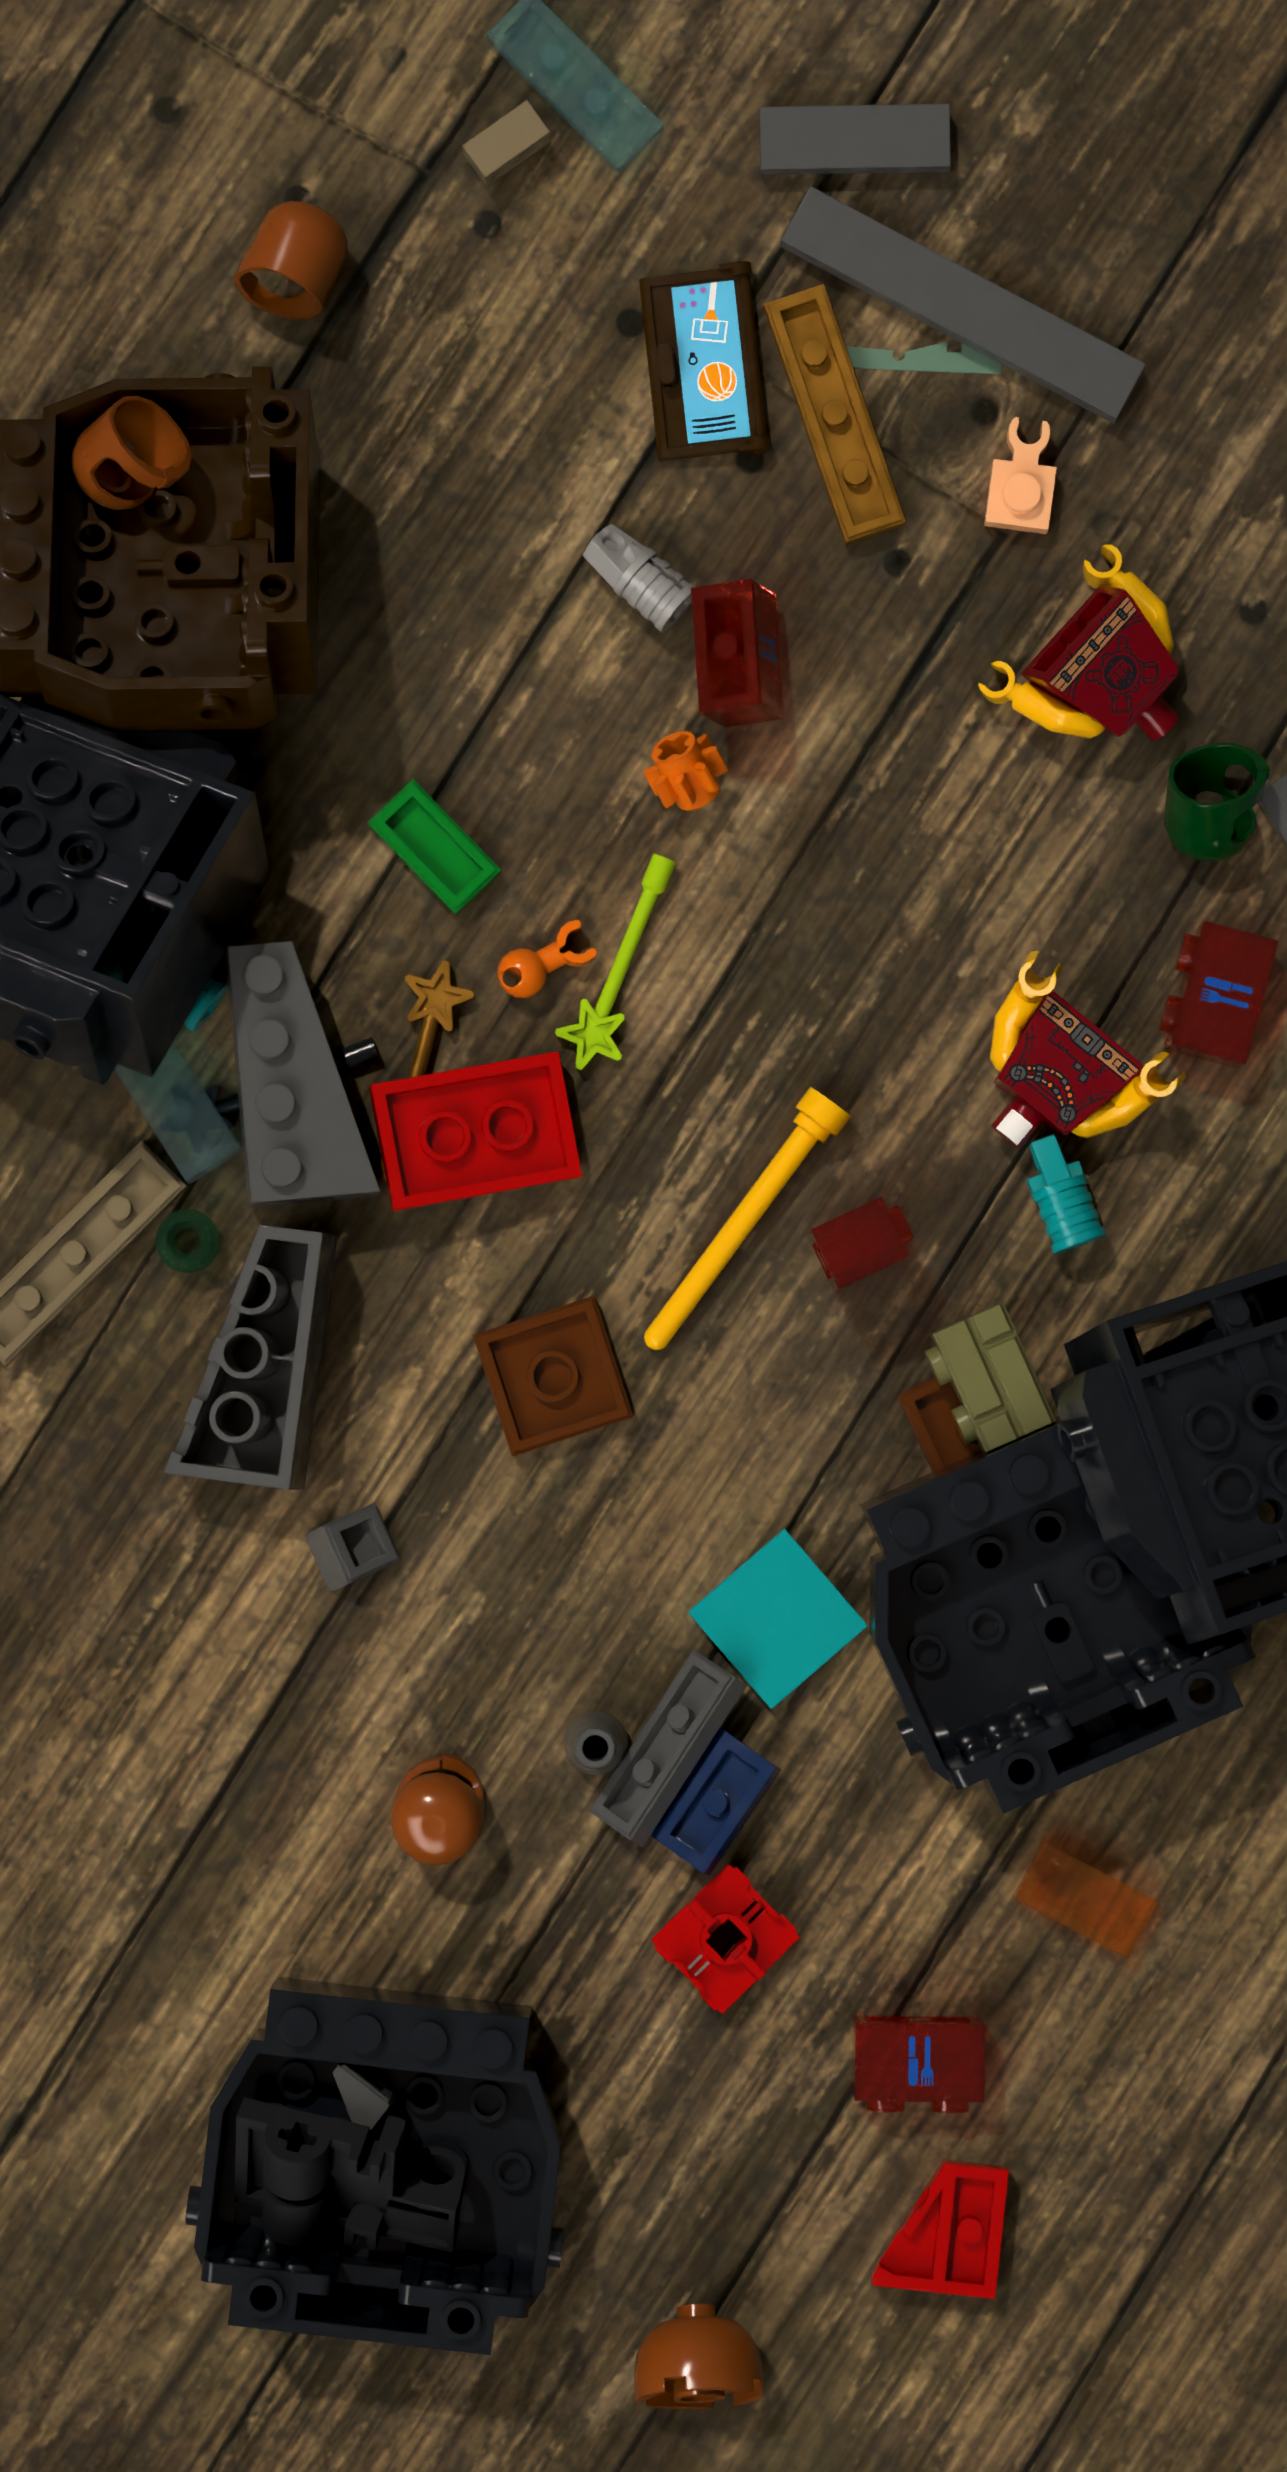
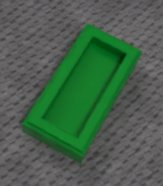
[367,779,502,916]

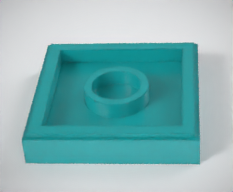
[687,1528,868,1709]

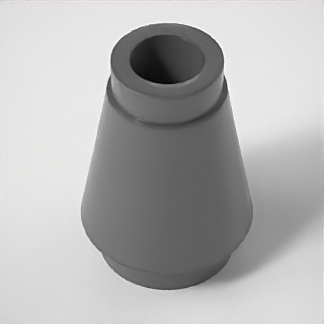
[564,1711,628,1775]

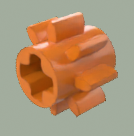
[644,731,728,811]

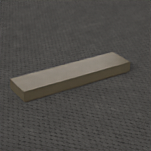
[0,1141,188,1366]

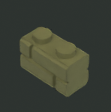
[924,1303,1056,1452]

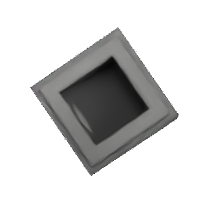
[305,1503,401,1591]
[333,2063,394,2131]

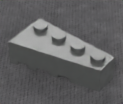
[225,941,380,1208]
[164,1225,338,1490]

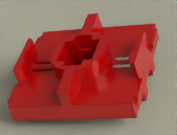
[650,1863,800,2014]

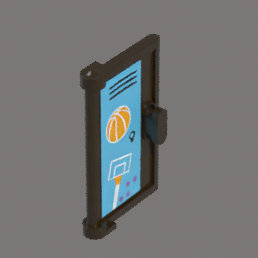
[639,261,771,461]

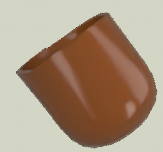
[233,201,348,320]
[72,396,192,510]
[390,1752,487,1866]

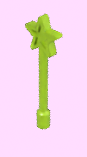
[555,853,676,1071]

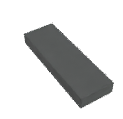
[759,104,951,175]
[589,1649,747,1847]

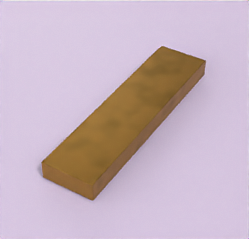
[763,284,906,546]

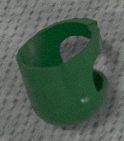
[1164,743,1270,862]

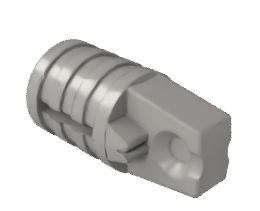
[583,524,699,633]

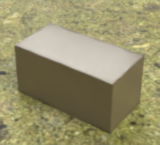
[462,100,551,187]

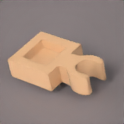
[984,417,1057,534]

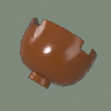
[634,2304,764,2409]

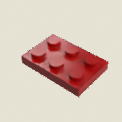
[369,1051,582,1212]

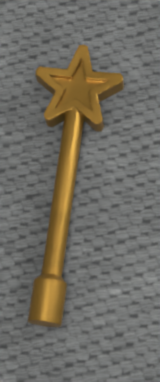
[376,961,475,1182]

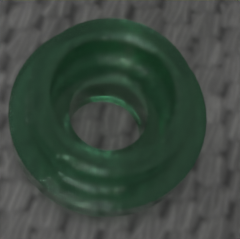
[156,1209,220,1273]

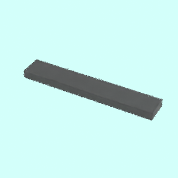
[780,186,1145,424]

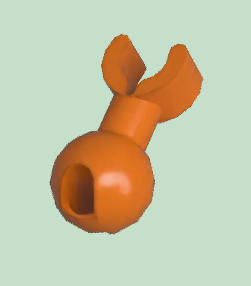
[497,920,597,998]

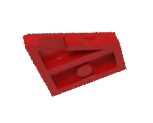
[871,2159,1009,2299]

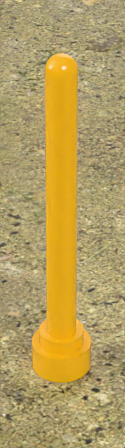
[644,1087,851,1350]

